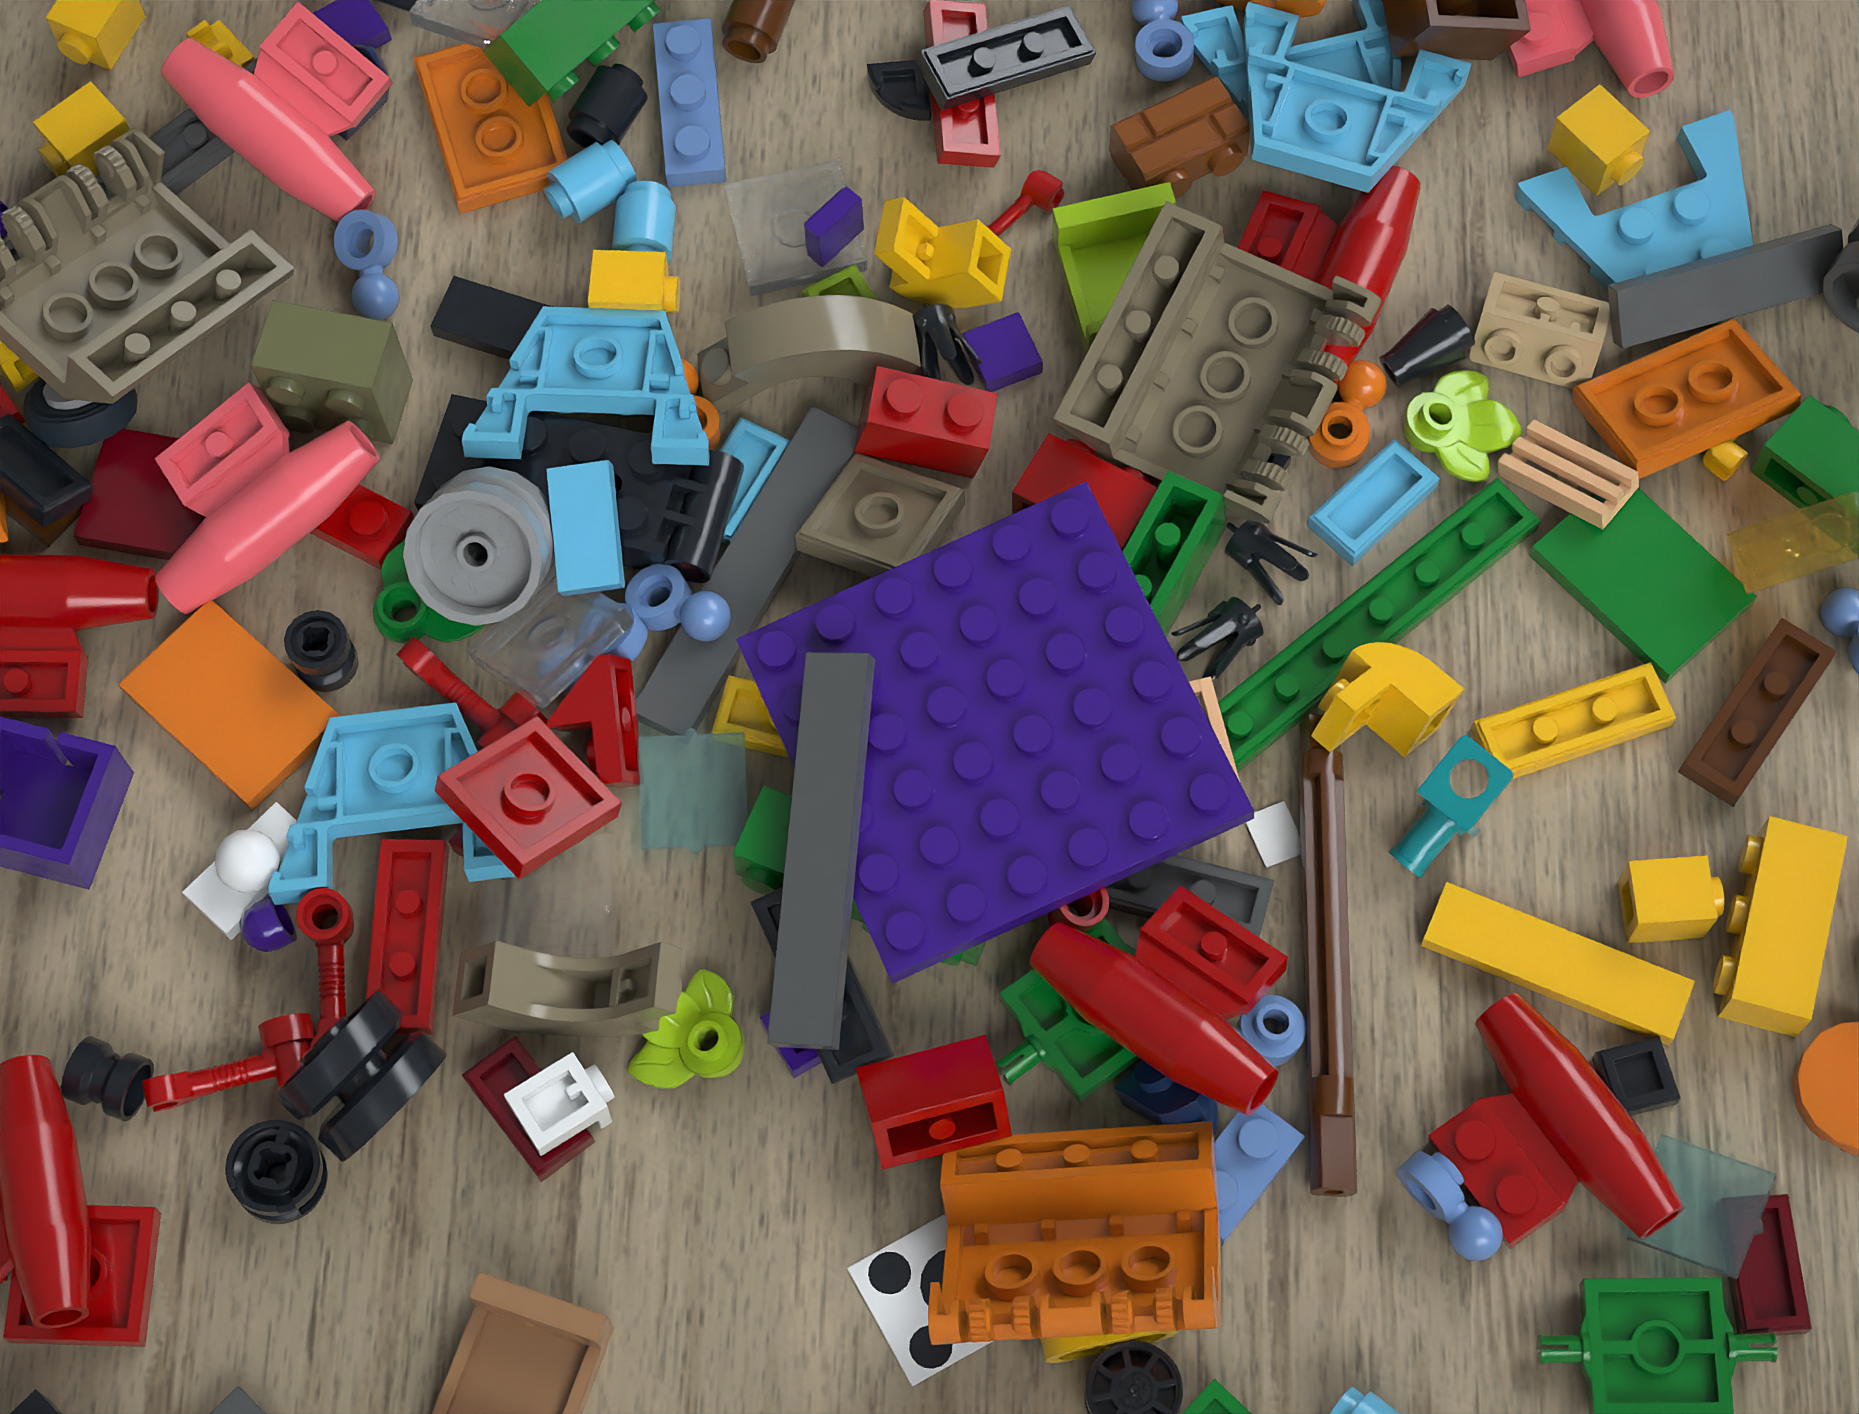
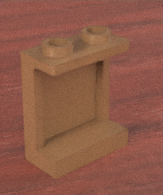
[432,1272,614,1414]

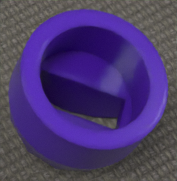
[240,896,297,952]

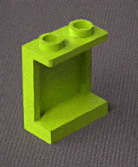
[1052,182,1176,354]

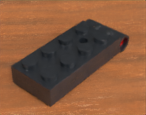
[414,394,744,583]

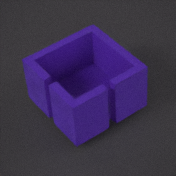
[0,716,134,890]

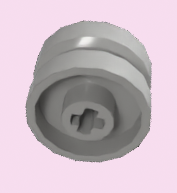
[403,466,555,626]

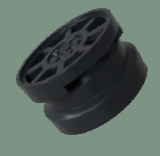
[225,1120,328,1224]
[1084,1341,1183,1414]

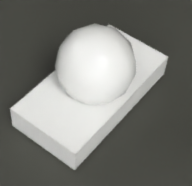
[182,802,297,940]

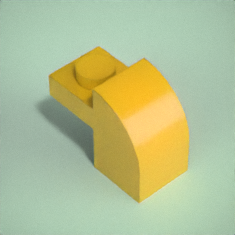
[874,197,1011,308]
[1311,642,1465,758]

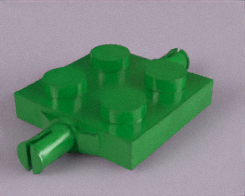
[995,917,1140,1103]
[1536,1277,1778,1414]

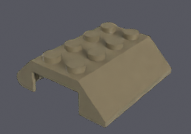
[0,128,295,404]
[1053,201,1382,524]

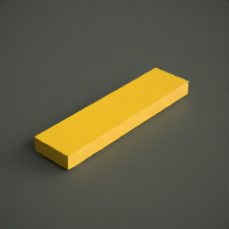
[1421,882,1695,1046]

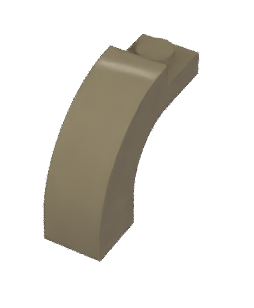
[697,295,921,414]
[452,941,682,1037]

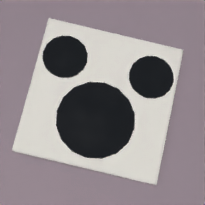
[847,1214,993,1387]

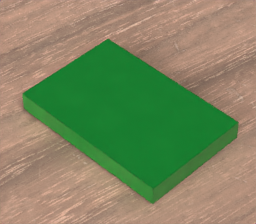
[1529,487,1757,684]

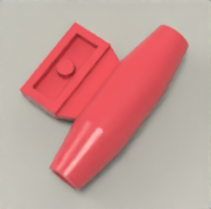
[1506,0,1674,98]
[161,2,393,223]
[155,382,380,614]

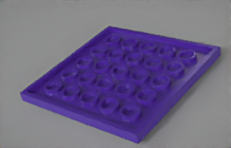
[736,481,1254,984]

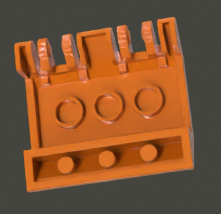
[928,1121,1221,1345]

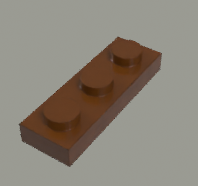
[1678,618,1837,807]

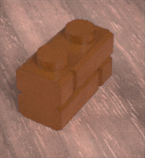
[1109,76,1250,199]

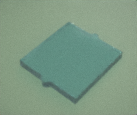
[639,728,748,854]
[1622,1134,1776,1279]

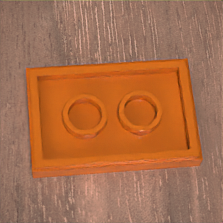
[413,33,568,214]
[1572,318,1801,479]
[118,600,340,811]

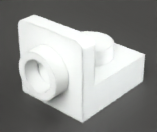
[503,1052,615,1156]

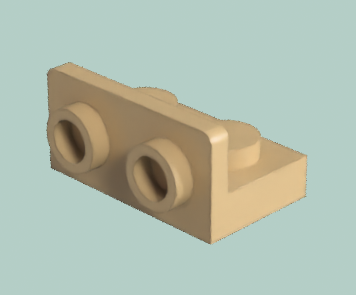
[1469,272,1610,389]

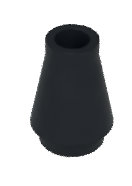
[1379,304,1475,388]

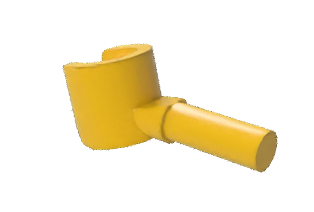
[1701,436,1748,482]

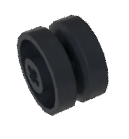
[274,989,446,1162]

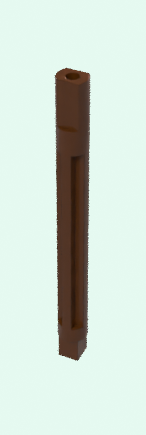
[1298,714,1357,1197]

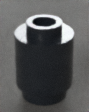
[566,63,648,149]

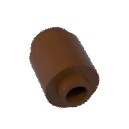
[722,0,795,63]

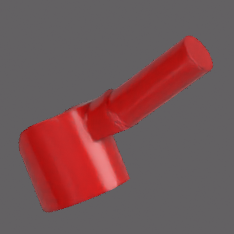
[987,170,1064,237]

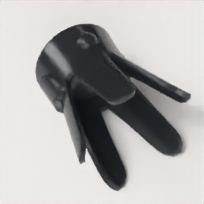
[913,303,983,385]
[1225,520,1318,605]
[1171,597,1264,682]

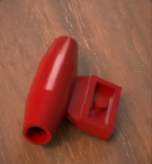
[1237,165,1421,385]
[0,554,159,718]
[1030,885,1288,1116]
[1428,993,1685,1249]
[0,1055,91,1328]

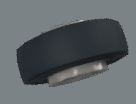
[23,378,138,449]

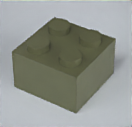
[251,300,413,444]

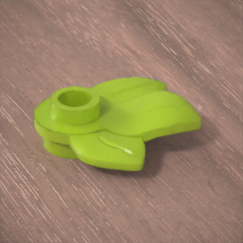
[1403,370,1523,483]
[627,969,745,1089]

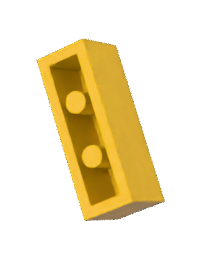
[1712,816,1848,1038]

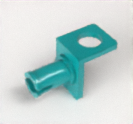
[1388,735,1514,878]

